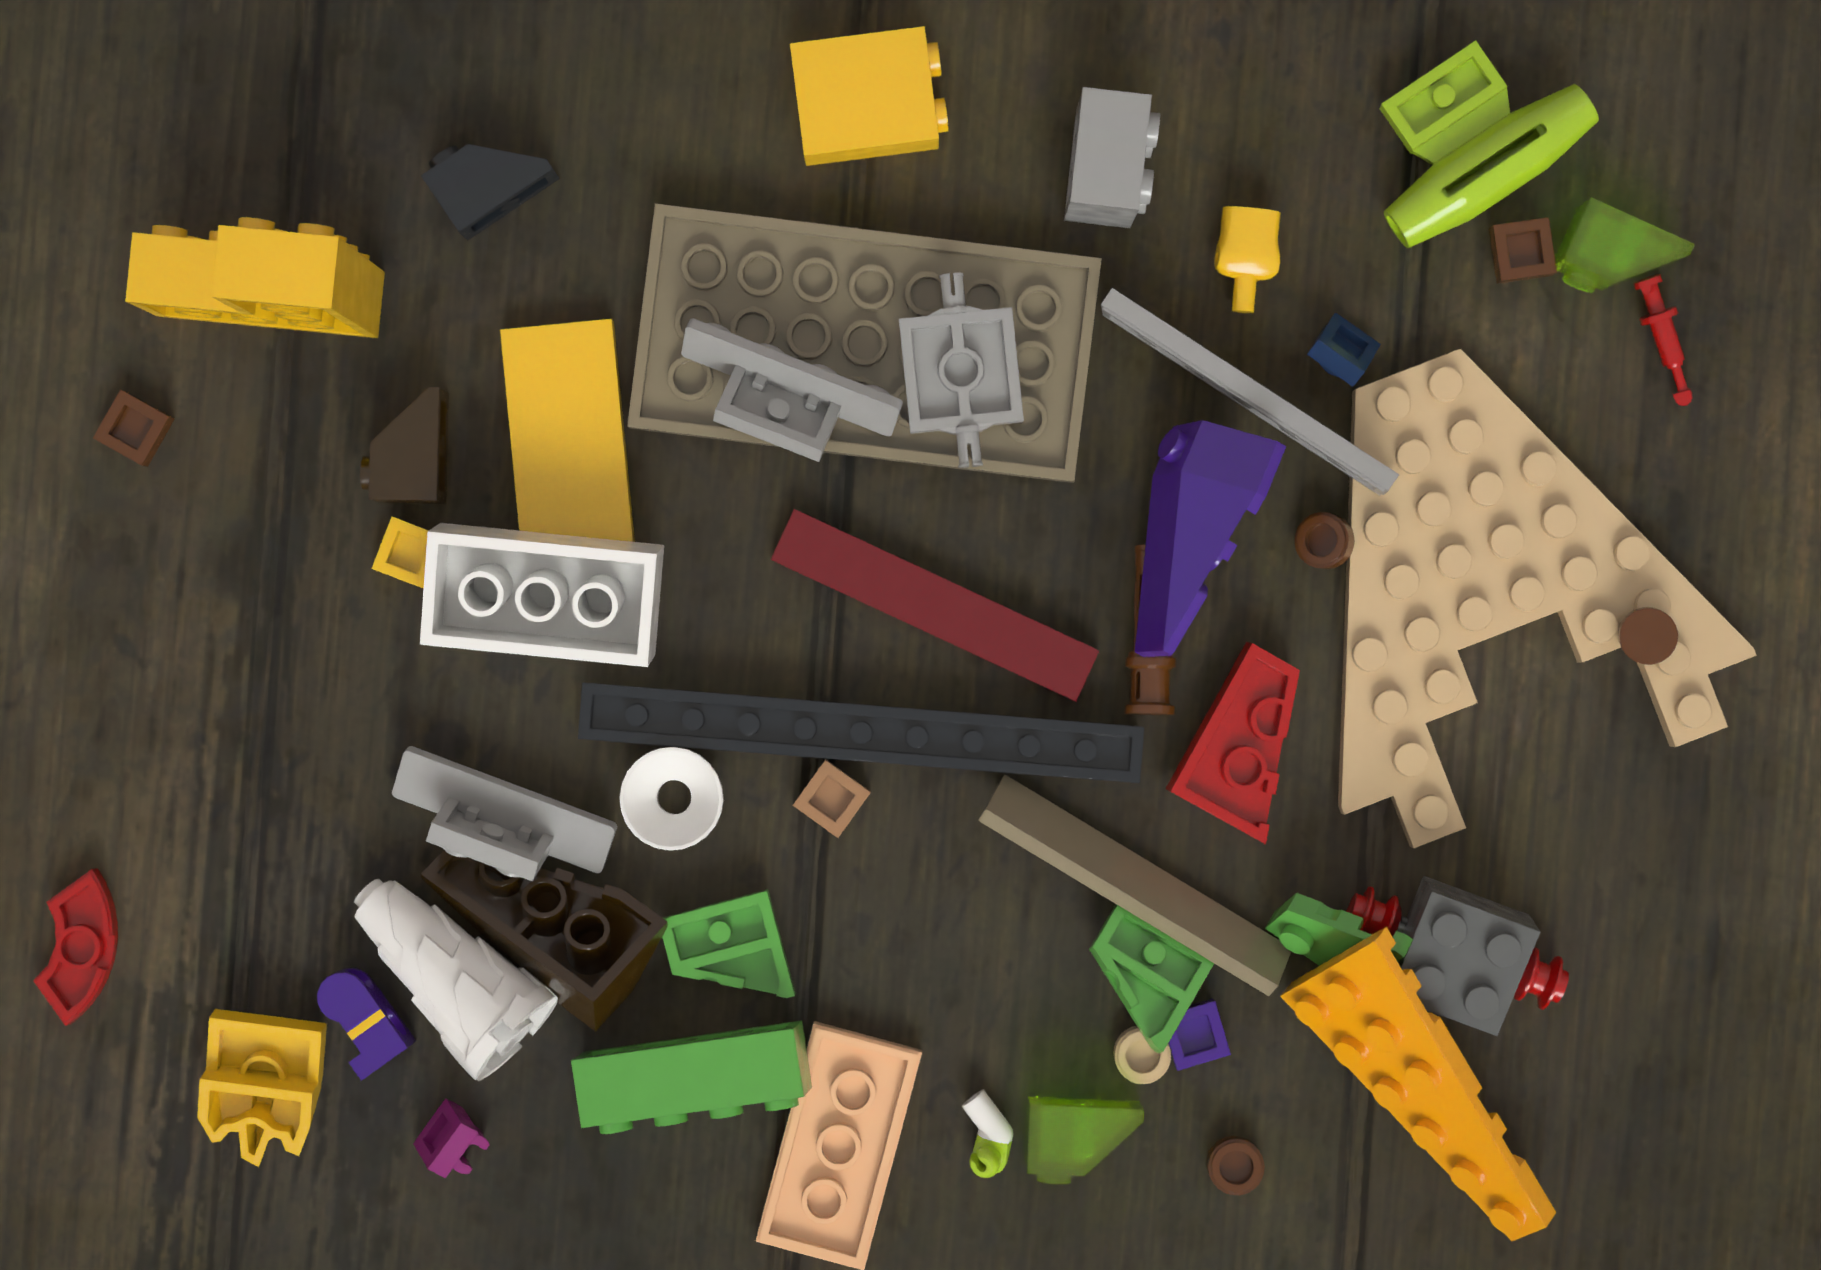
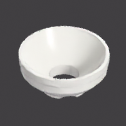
[620,747,724,850]

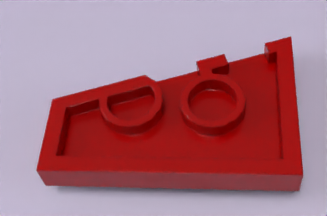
[1165,642,1300,844]

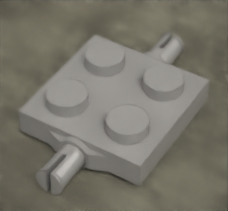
[899,272,1024,468]

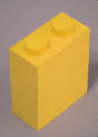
[790,26,948,166]

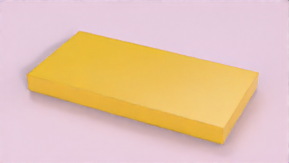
[500,319,635,542]

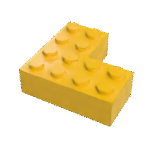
[125,217,385,338]

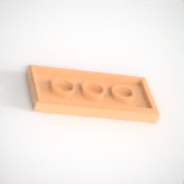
[756,1021,922,1270]

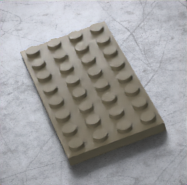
[627,204,1102,483]

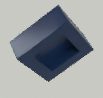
[1307,312,1381,387]

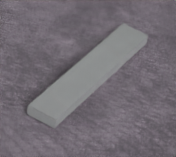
[1101,288,1399,496]

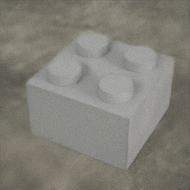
[1064,87,1160,228]

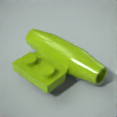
[1379,40,1599,248]

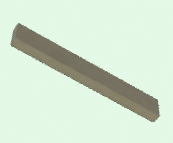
[978,774,1291,996]

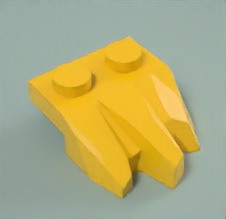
[197,1009,327,1167]

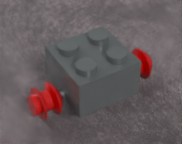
[1346,876,1569,1036]

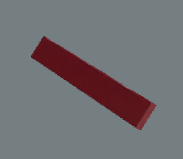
[771,509,1099,701]

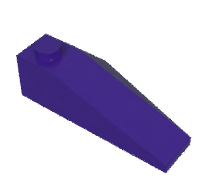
[1135,420,1286,657]

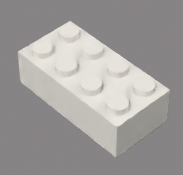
[420,523,664,667]

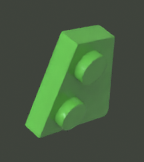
[662,889,796,998]
[1265,893,1413,966]
[1089,904,1214,1053]

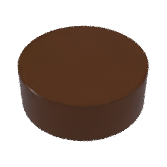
[1295,512,1355,569]
[1618,607,1678,665]
[1206,1136,1265,1195]

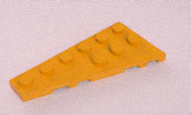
[1280,927,1556,1241]

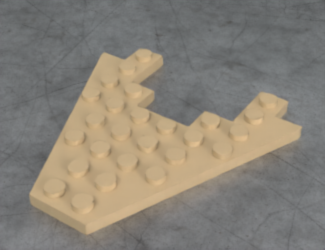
[1338,349,1757,848]

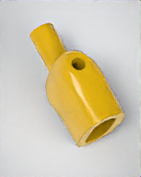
[1214,206,1281,313]

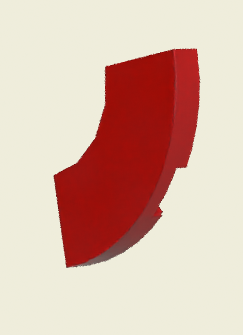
[33,868,118,1026]

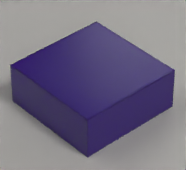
[1168,998,1231,1071]

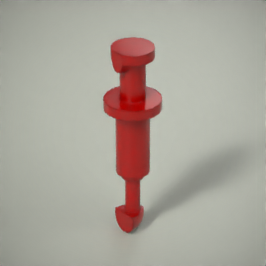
[1633,274,1693,406]

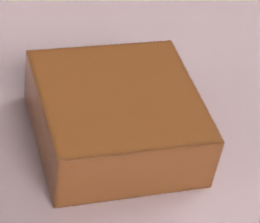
[793,759,871,838]

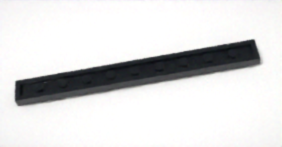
[578,683,1144,783]

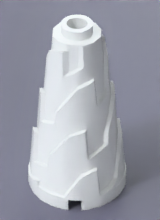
[354,879,558,1081]

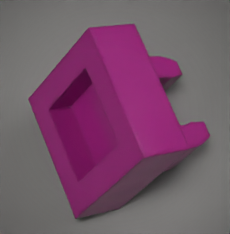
[413,1098,490,1178]

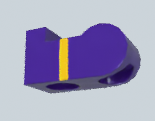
[317,968,416,1081]

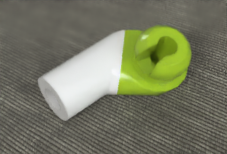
[962,1089,1014,1178]

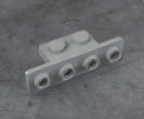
[681,318,903,462]
[392,746,617,881]

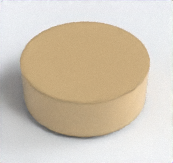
[1113,1026,1171,1084]

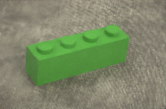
[571,1021,812,1134]

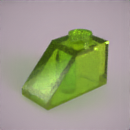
[1555,197,1695,293]
[1025,1096,1144,1184]

